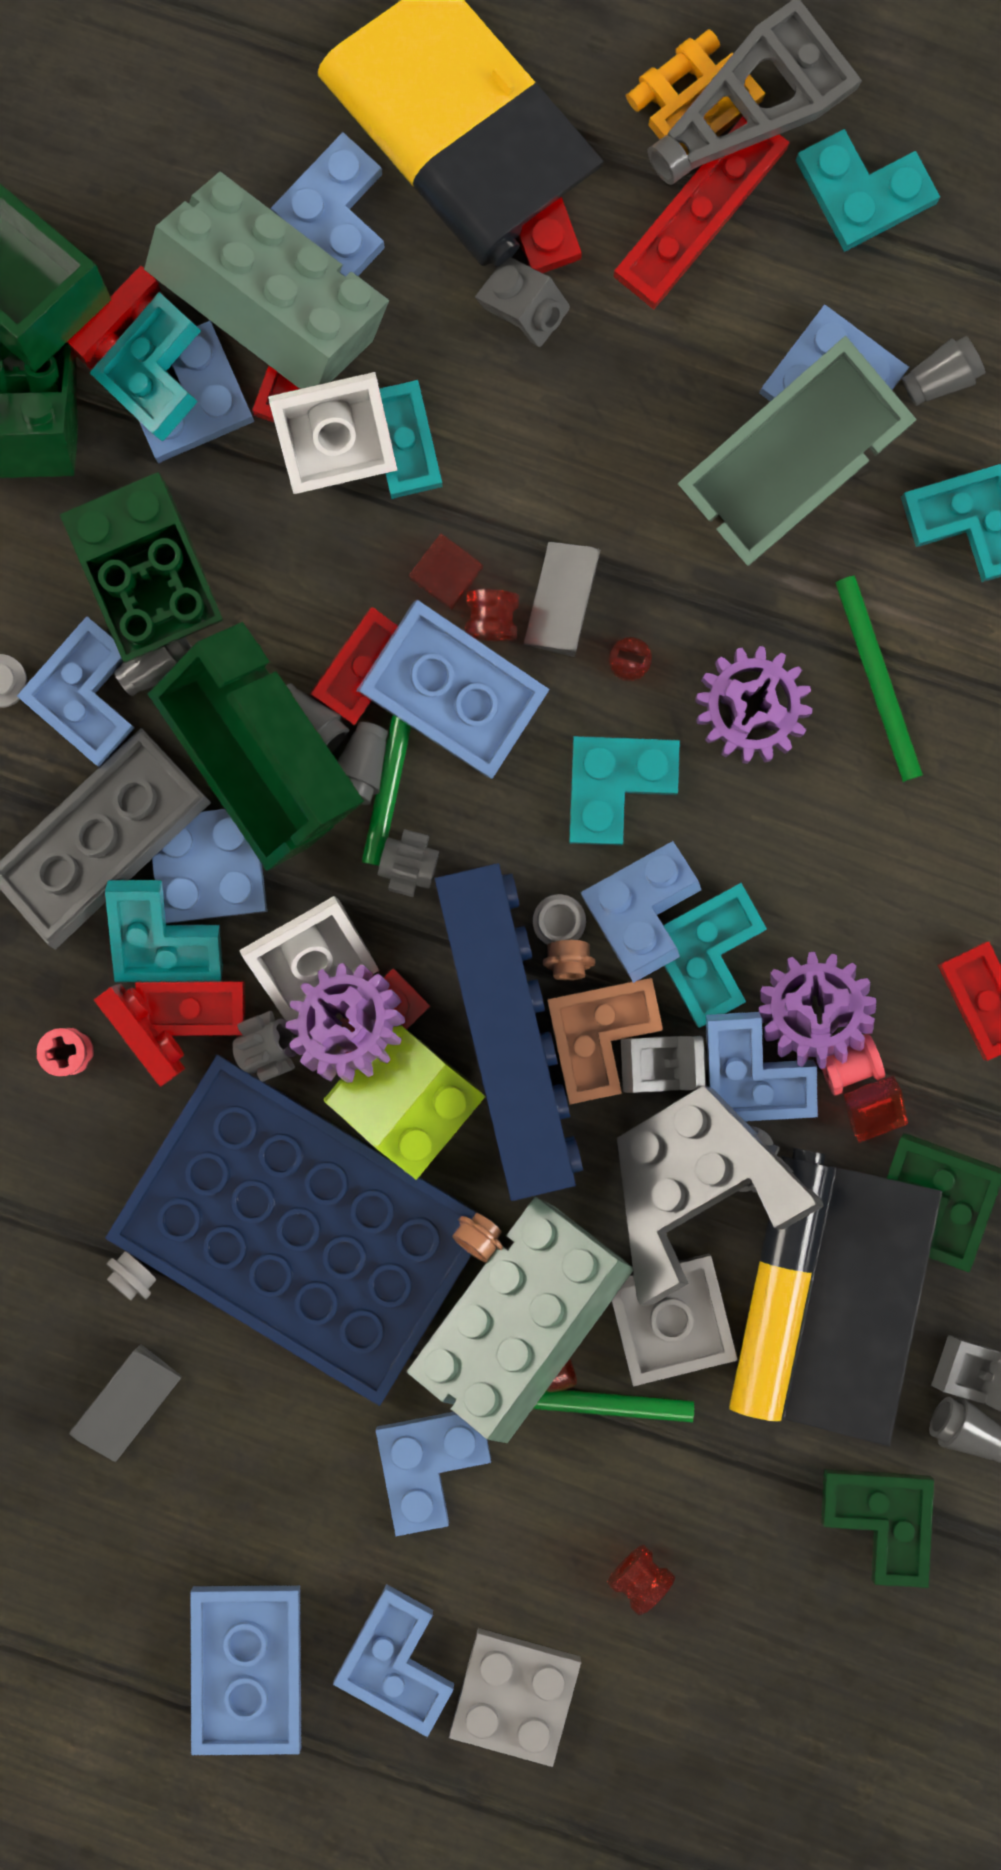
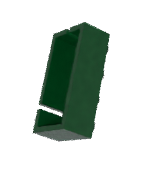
[0,184,111,372]
[148,622,364,871]

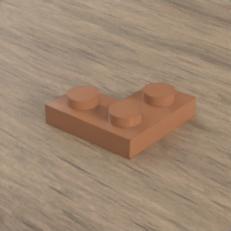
[547,978,663,1105]

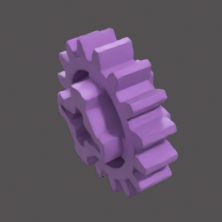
[695,646,812,764]
[759,952,876,1069]
[286,963,405,1083]

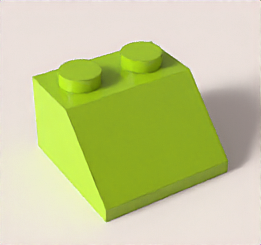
[324,1025,486,1180]

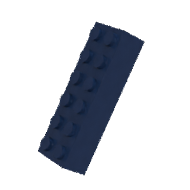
[435,863,583,1201]

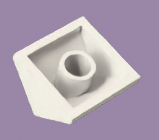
[268,372,397,494]
[239,896,380,1022]

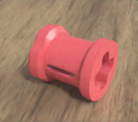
[37,1028,94,1076]
[821,1034,885,1096]

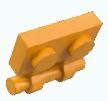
[626,29,765,155]

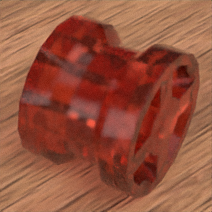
[465,589,519,641]
[607,1545,675,1615]

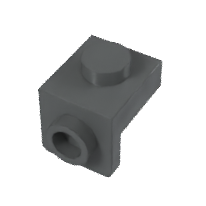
[475,257,570,347]
[621,1036,708,1093]
[931,1335,1001,1412]

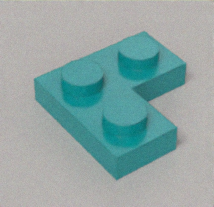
[795,129,940,252]
[90,292,201,442]
[379,380,443,499]
[901,464,1001,582]
[569,736,680,846]
[105,880,223,982]
[663,883,767,1028]

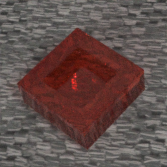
[409,533,483,611]
[843,1076,908,1143]

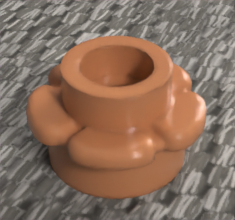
[543,940,595,980]
[452,1213,503,1262]

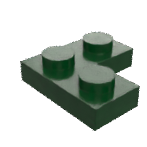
[887,1133,1001,1273]
[821,1469,934,1588]

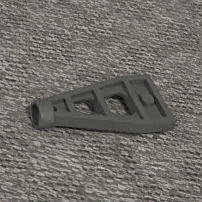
[648,0,862,185]

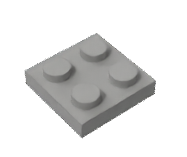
[612,1254,738,1387]
[449,1628,581,1767]

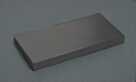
[0,728,211,950]

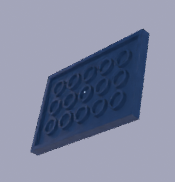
[105,1054,491,1406]

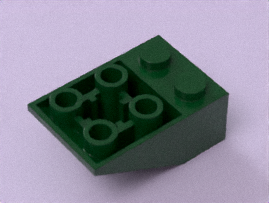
[0,340,78,478]
[60,472,223,663]

